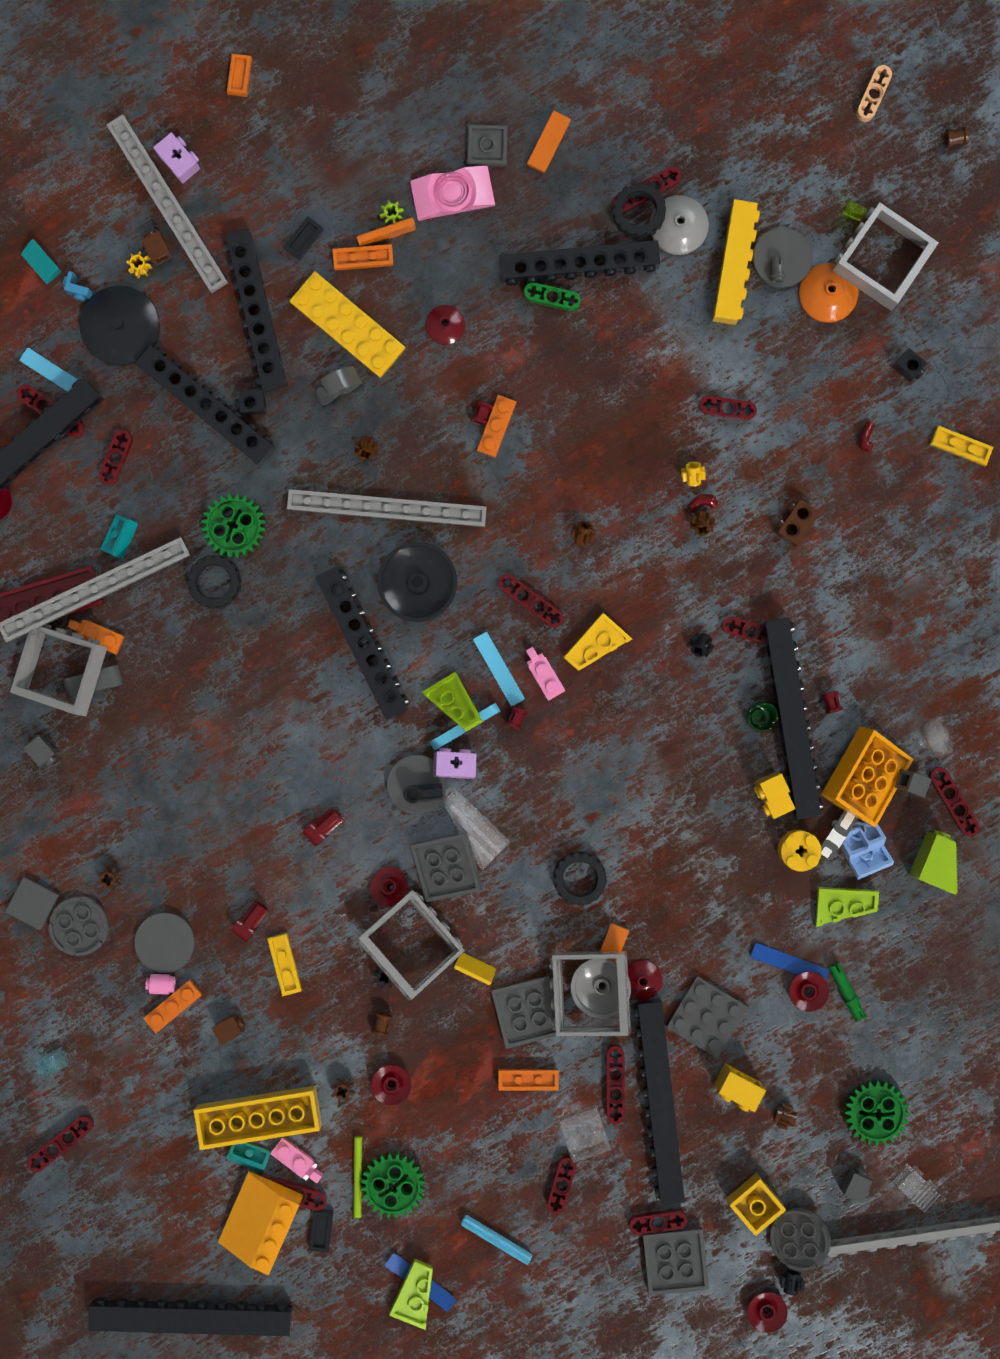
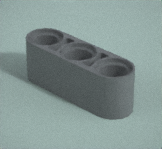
[62,665,123,699]

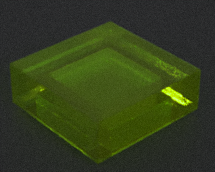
[843,201,868,221]

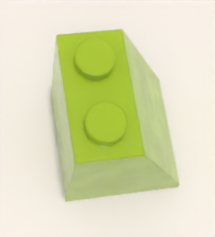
[909,830,958,895]

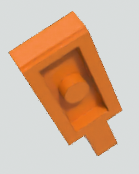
[67,619,125,655]

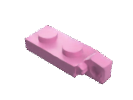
[526,647,565,701]
[270,1137,323,1183]

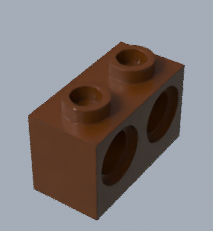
[775,499,820,547]

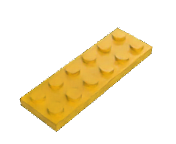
[289,271,406,379]

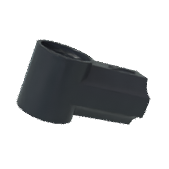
[403,783,443,803]

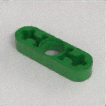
[524,282,581,311]

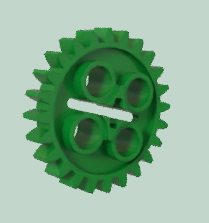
[201,493,266,558]
[843,1079,910,1146]
[361,1151,426,1219]

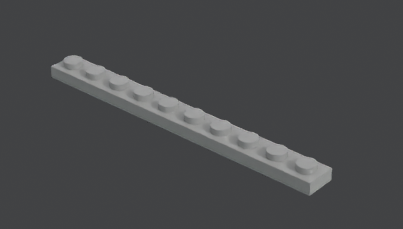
[106,114,228,293]
[287,489,487,527]
[0,537,190,643]
[827,1215,1000,1258]

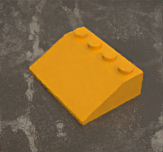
[821,726,914,828]
[218,1171,303,1275]

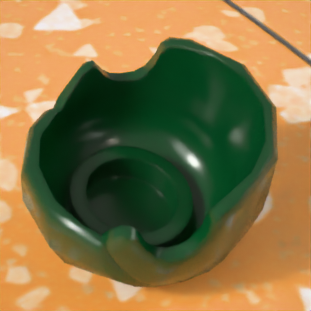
[746,702,779,732]

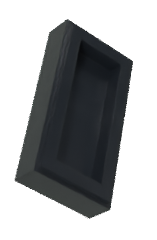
[284,217,324,261]
[309,1209,334,1253]

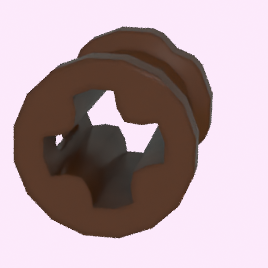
[944,126,969,148]
[371,1012,393,1037]

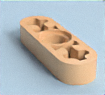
[856,65,892,122]

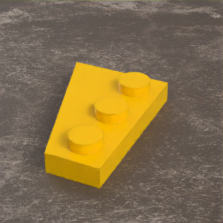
[563,613,632,671]

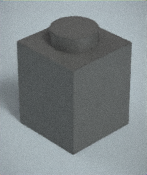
[23,735,59,767]
[895,769,932,798]
[840,1168,873,1204]

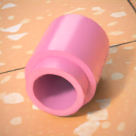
[146,974,176,995]

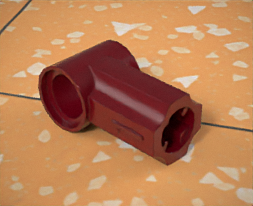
[302,808,344,847]
[231,900,269,943]

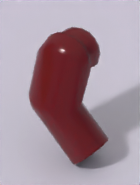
[859,421,875,452]
[687,494,718,512]

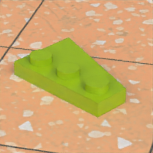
[422,672,483,732]
[815,887,879,927]
[389,1258,433,1330]

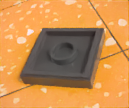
[467,124,508,167]
[5,876,60,930]

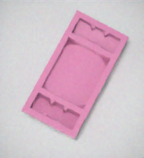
[410,166,495,221]

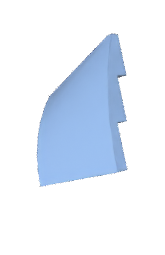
[832,820,894,879]

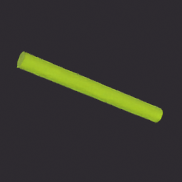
[353,1136,362,1218]

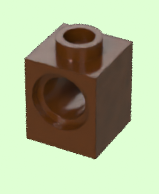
[141,231,173,266]
[212,1013,245,1045]

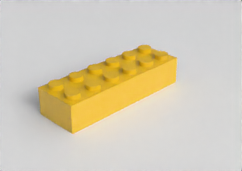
[194,1085,322,1150]

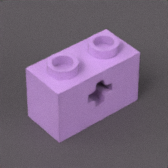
[153,132,200,184]
[433,748,476,779]

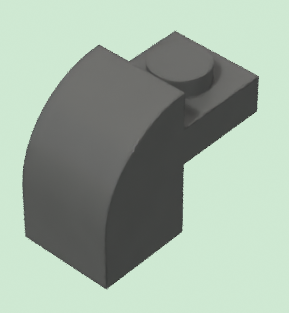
[313,366,362,406]

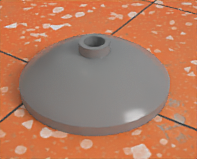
[649,195,709,255]
[571,959,631,1019]

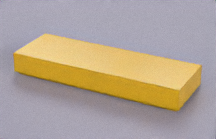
[929,425,993,466]
[267,933,302,996]

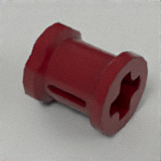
[470,400,493,426]
[821,690,843,714]
[504,705,528,730]

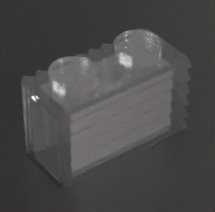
[891,1163,940,1213]

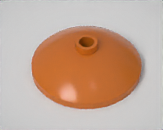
[799,263,858,323]

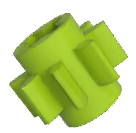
[380,200,404,226]

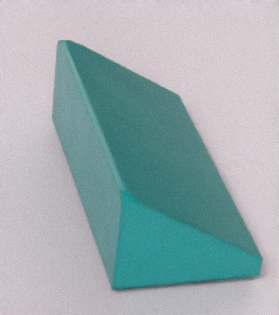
[21,239,62,284]
[100,514,138,559]
[226,1142,272,1173]

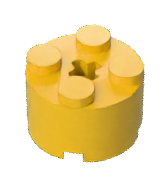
[777,830,821,871]

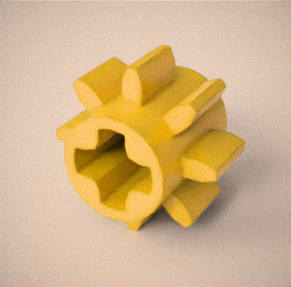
[126,251,152,278]
[681,462,706,486]

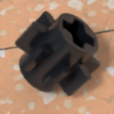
[688,633,715,657]
[373,966,392,989]
[779,1270,805,1296]

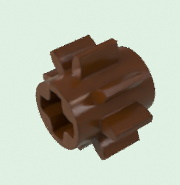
[354,436,379,460]
[690,511,715,536]
[571,521,596,546]
[96,867,123,892]
[330,1077,355,1103]
[773,1103,797,1130]

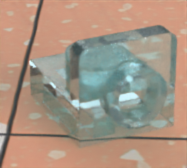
[35,1046,70,1079]

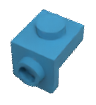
[63,271,94,302]

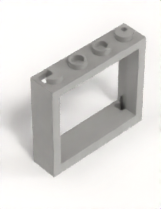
[833,202,939,311]
[10,624,107,716]
[356,890,465,1000]
[549,951,631,1036]

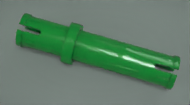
[828,962,867,1022]

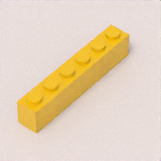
[712,199,760,325]

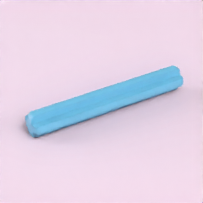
[461,1215,532,1265]

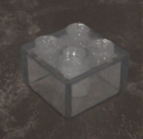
[559,1106,611,1163]

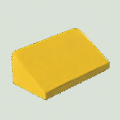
[454,953,496,985]

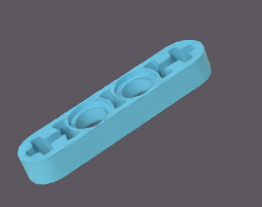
[429,703,501,751]

